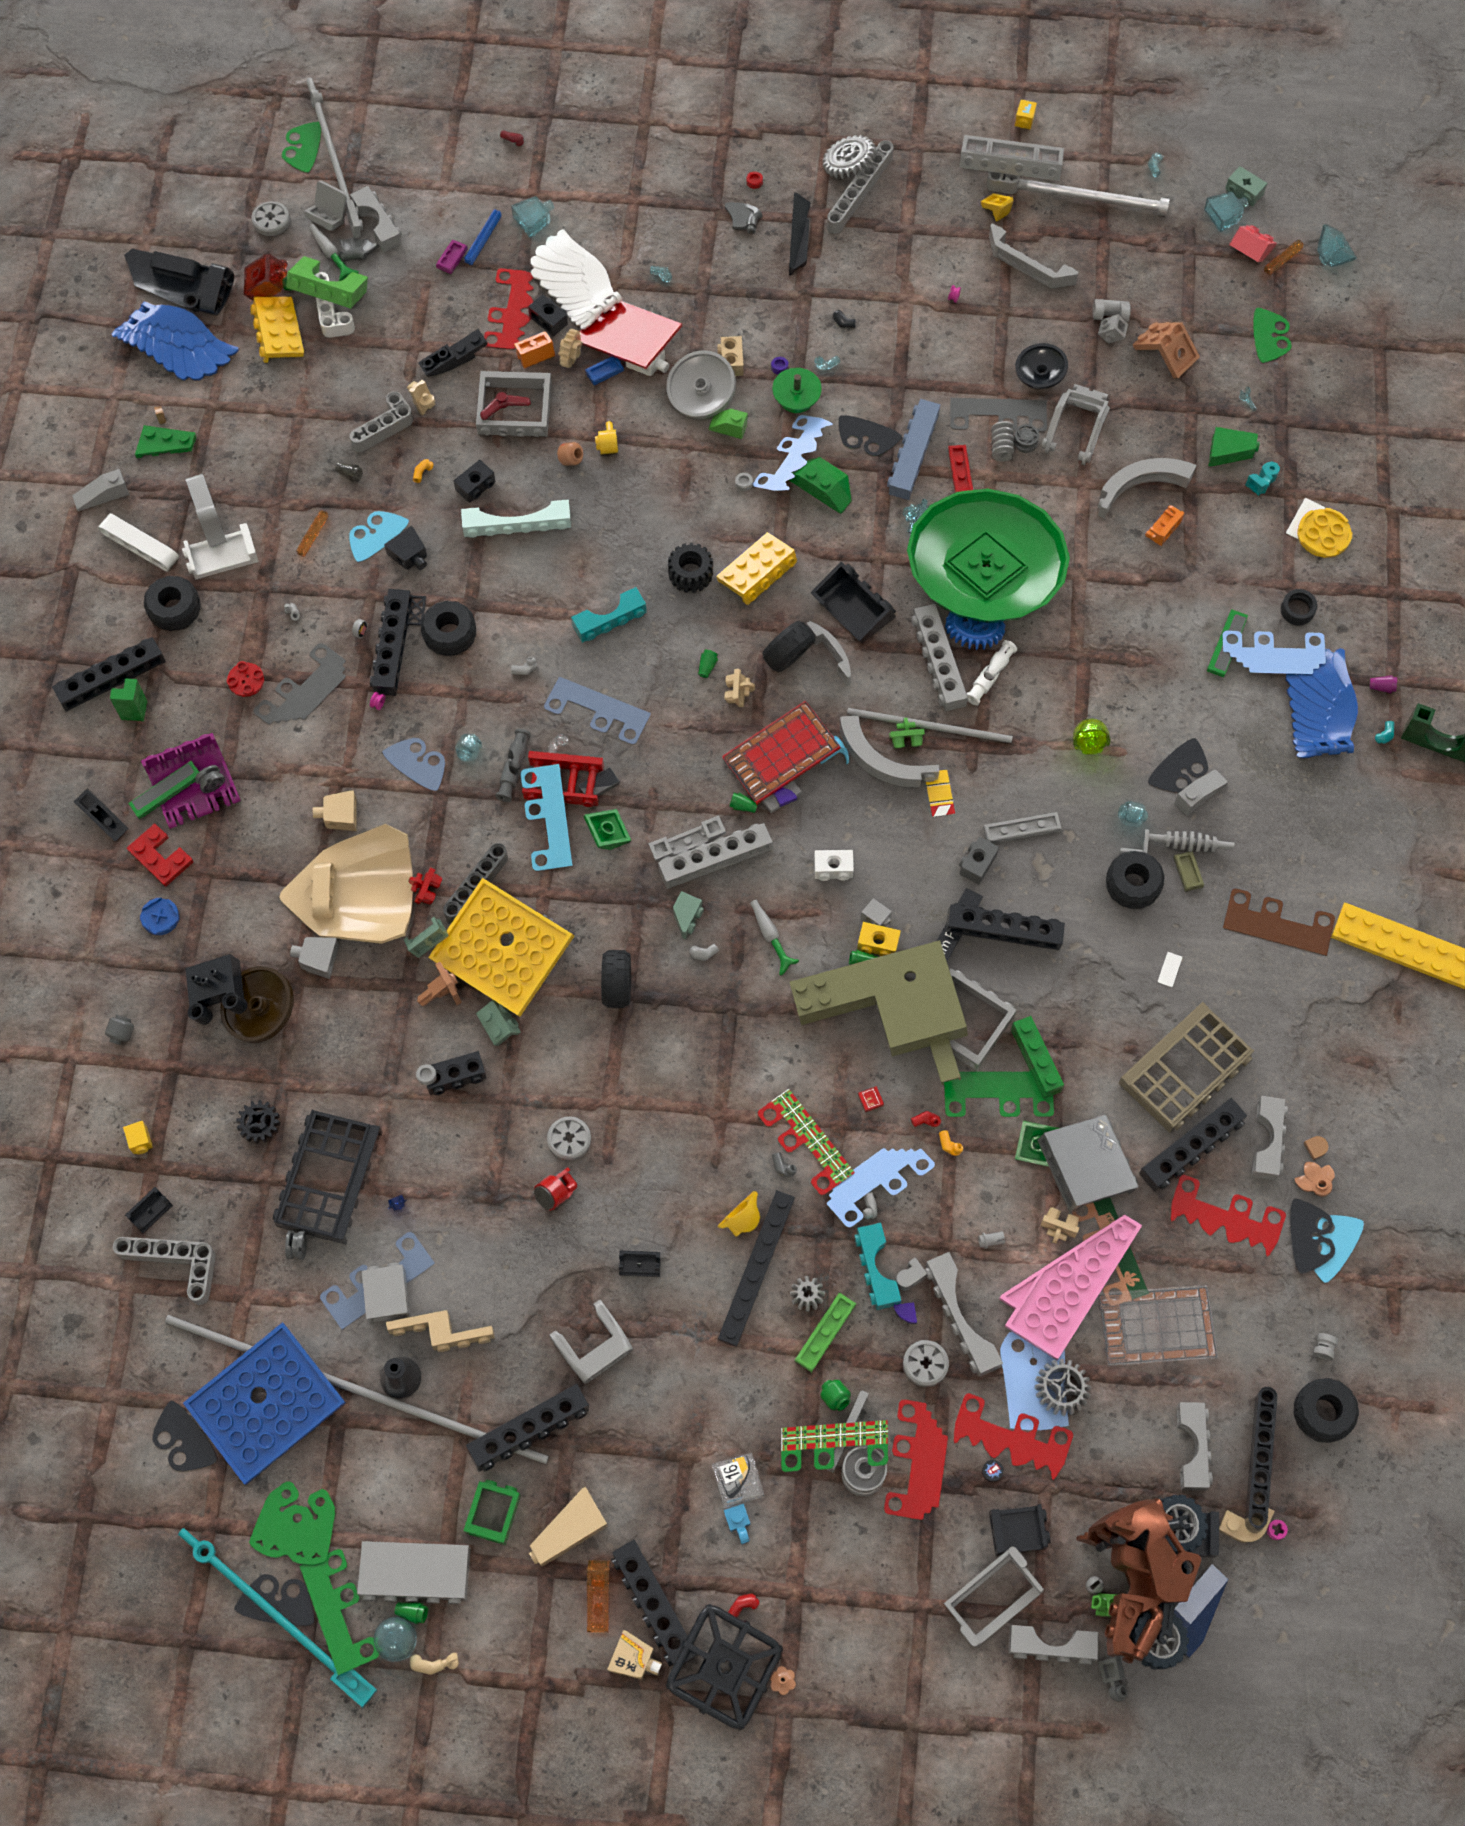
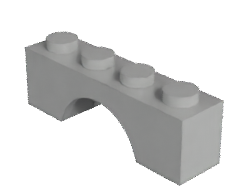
[350,186,402,252]
[1251,1096,1288,1181]
[1176,1402,1213,1491]
[1009,1625,1098,1665]

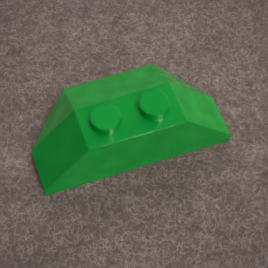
[789,457,852,514]

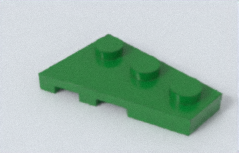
[135,425,197,459]

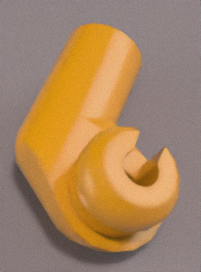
[413,459,434,483]
[939,1130,963,1156]

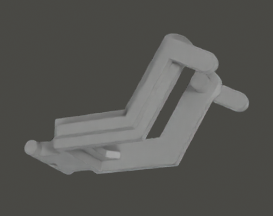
[1041,384,1110,465]

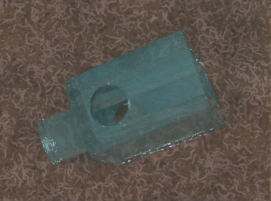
[1204,192,1248,233]
[511,196,555,238]

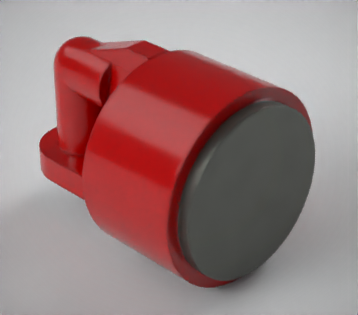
[534,1167,577,1210]

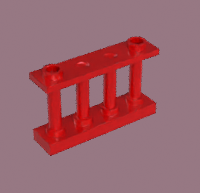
[522,751,604,807]

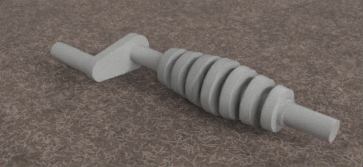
[1120,829,1234,854]

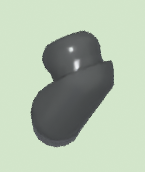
[772,1152,797,1177]

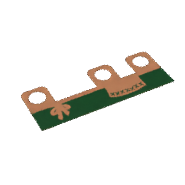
[1072,1198,1149,1306]

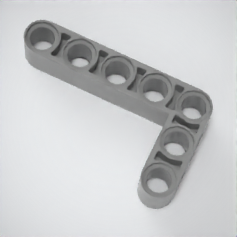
[186,473,227,547]
[113,1237,216,1305]

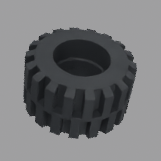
[668,543,713,593]

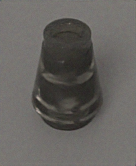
[335,462,363,482]

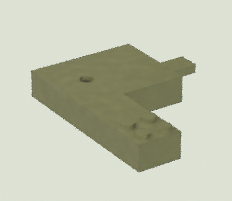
[790,940,968,1085]

